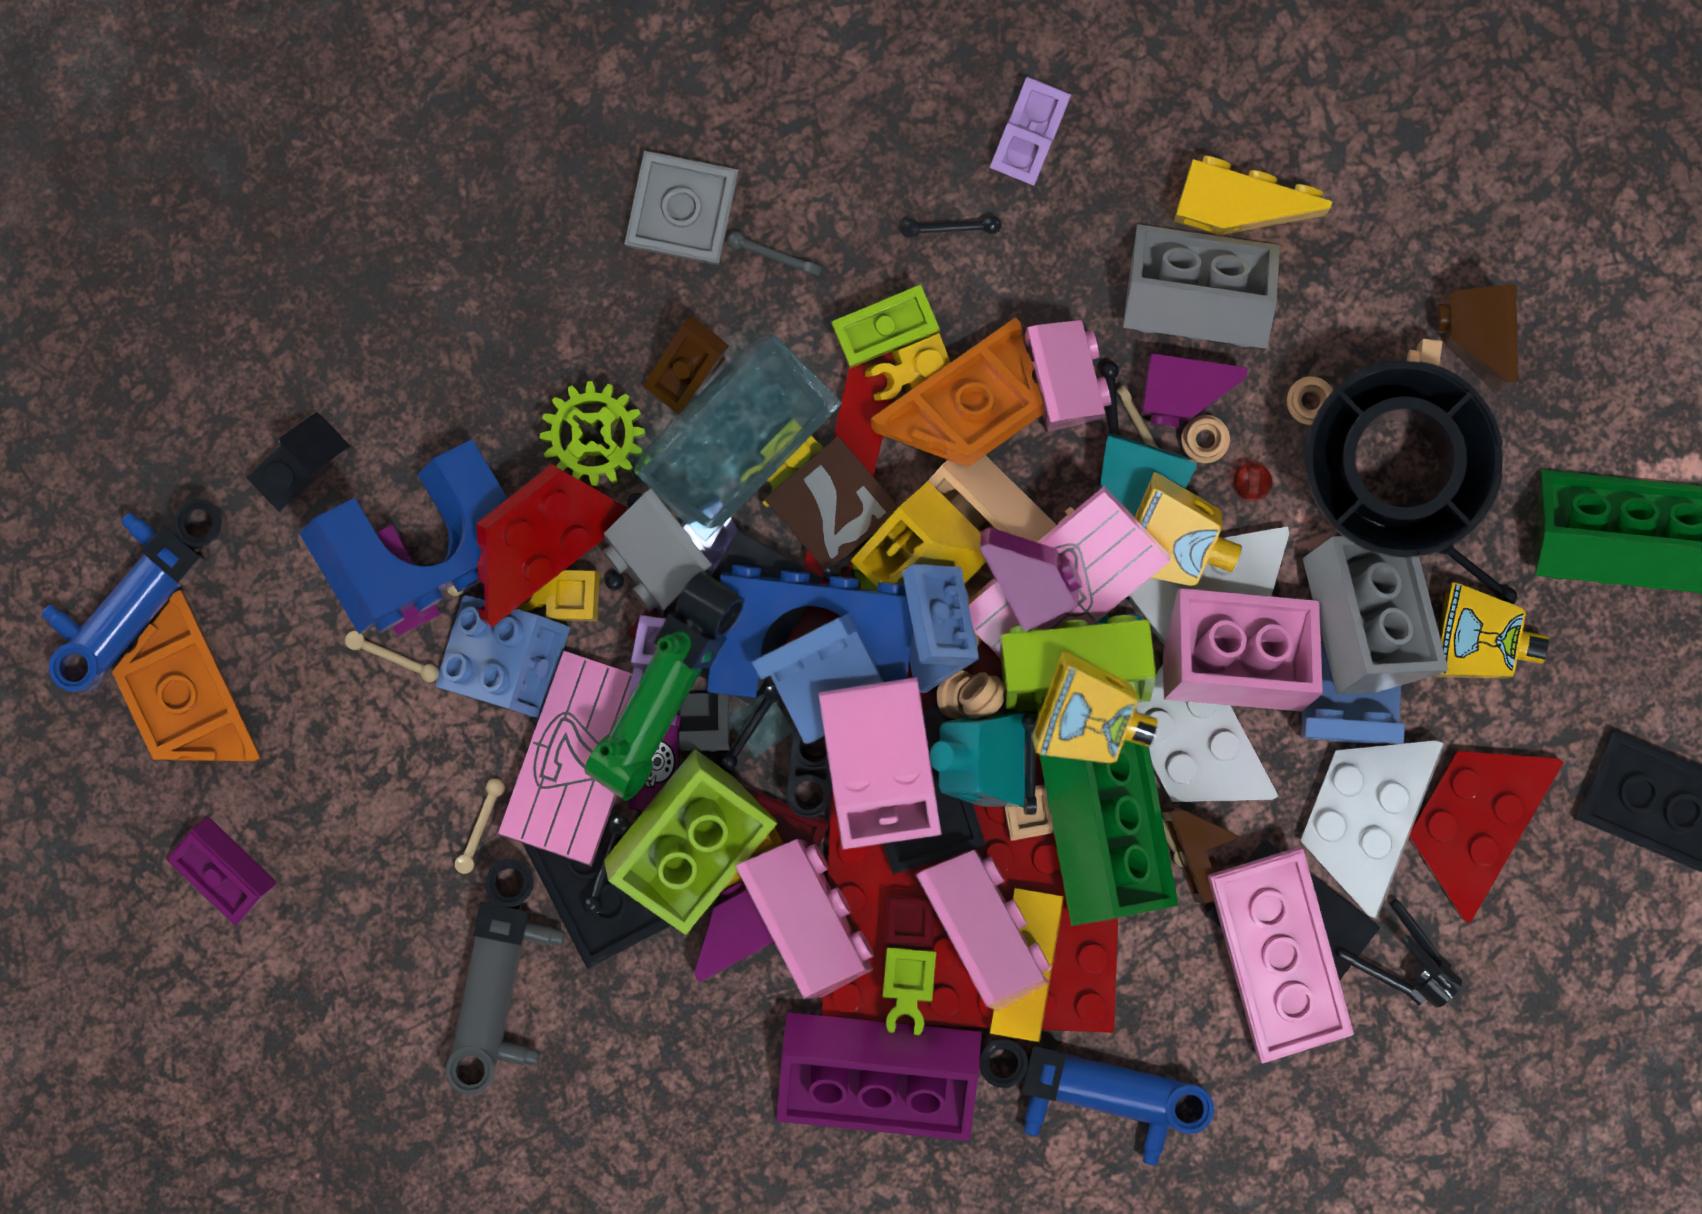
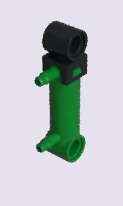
[584,571,745,801]

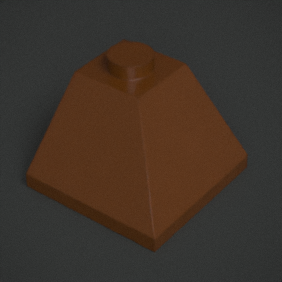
[1437,284,1518,393]

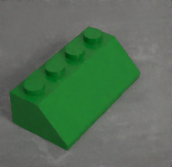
[1534,470,1702,594]
[1039,740,1179,926]

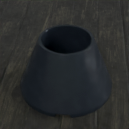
[1305,361,1503,558]

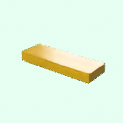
[990,888,1064,1042]

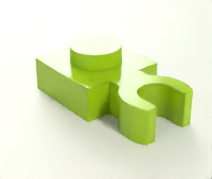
[883,948,936,1036]

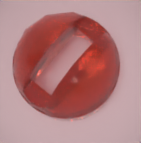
[1233,463,1273,503]

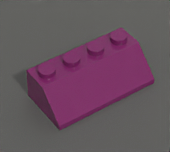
[776,1012,982,1141]

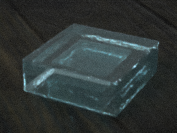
[729,694,794,759]

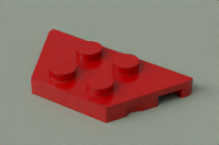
[477,464,629,628]
[1408,751,1564,923]

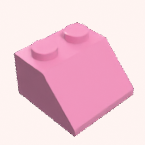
[1024,320,1111,432]

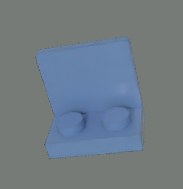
[902,564,979,693]
[436,595,571,719]
[752,613,884,743]
[1300,643,1405,745]

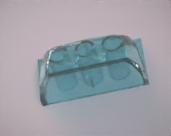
[634,334,842,543]

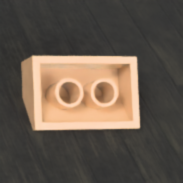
[928,455,1057,592]

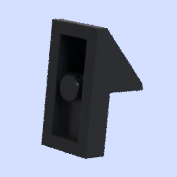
[246,412,351,514]

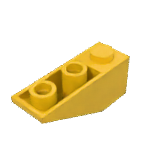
[1173,156,1333,235]

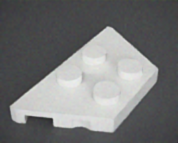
[1128,526,1289,646]
[1135,665,1279,802]
[1301,741,1444,919]

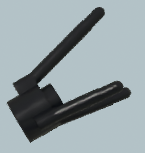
[1337,900,1462,1008]

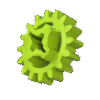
[540,381,646,488]

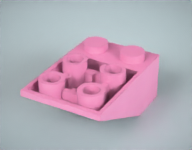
[819,677,941,849]

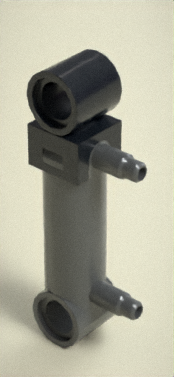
[446,859,565,1095]

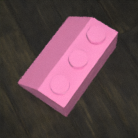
[1163,588,1323,712]
[736,839,874,998]
[917,850,1051,1011]

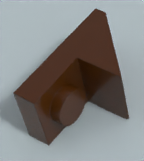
[643,316,729,416]
[1161,808,1240,904]

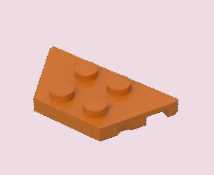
[871,317,1044,467]
[112,590,263,762]

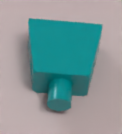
[1099,432,1197,517]
[929,713,1026,807]

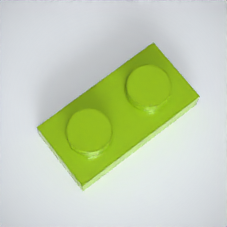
[831,285,940,369]

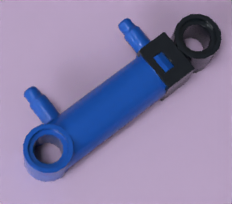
[42,499,229,694]
[979,1038,1214,1166]

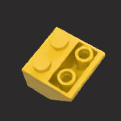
[851,481,987,588]

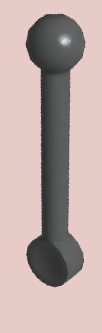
[726,231,823,277]

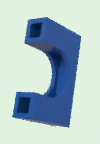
[299,439,508,635]
[707,564,913,698]

